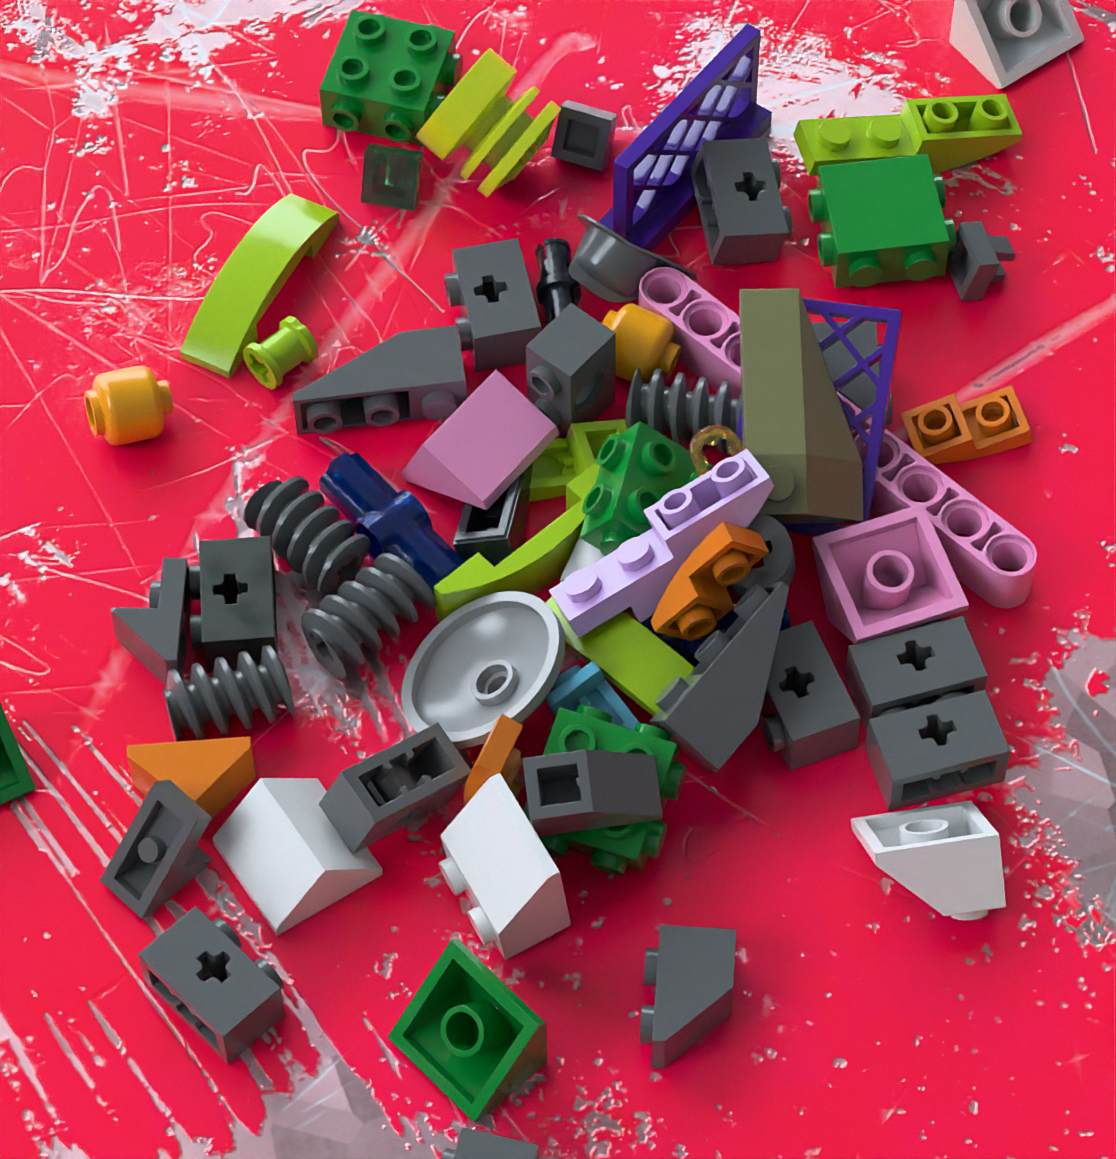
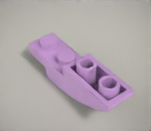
[549,449,774,638]

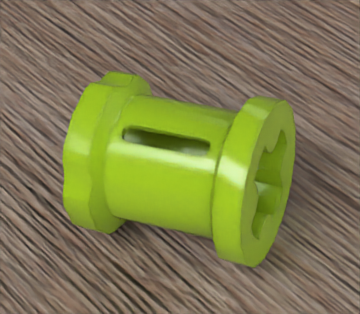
[243,316,319,390]

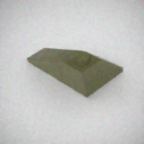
[739,288,864,524]

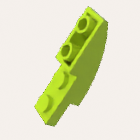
[793,94,1023,176]

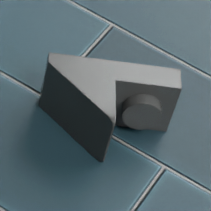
[110,557,192,686]
[100,779,212,919]

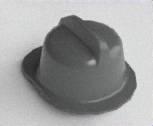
[568,214,697,303]

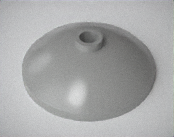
[401,591,565,749]

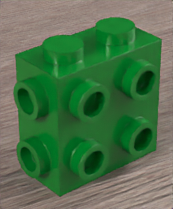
[319,9,463,146]
[808,154,957,288]
[579,421,714,556]
[523,705,687,876]

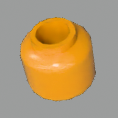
[602,303,682,383]
[84,366,173,445]

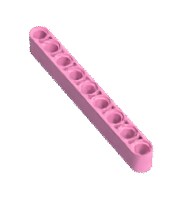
[638,267,1037,608]

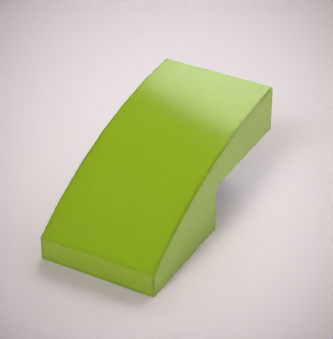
[529,419,627,502]

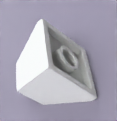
[851,800,1006,920]

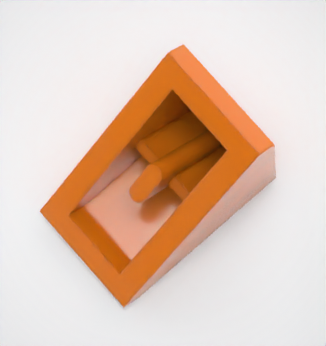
[127,736,256,821]

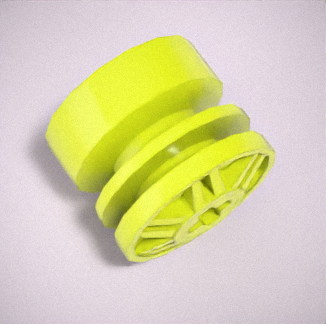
[415,48,561,198]

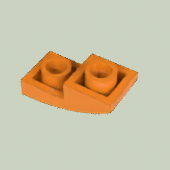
[900,385,1034,464]
[651,521,769,642]
[464,714,523,806]

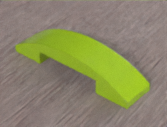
[180,193,340,379]
[434,461,600,622]
[546,597,718,773]

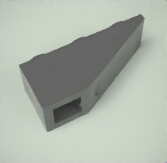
[292,325,467,434]
[650,581,789,770]

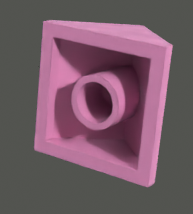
[401,370,560,510]
[811,504,969,644]

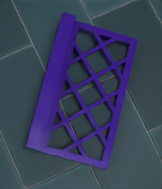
[599,23,772,252]
[732,288,903,537]

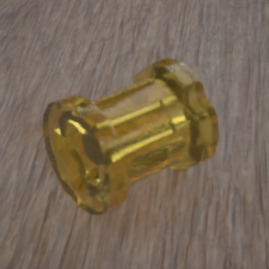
[689,425,743,476]

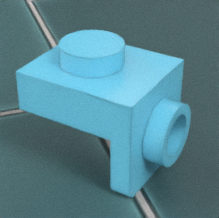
[546,661,640,730]

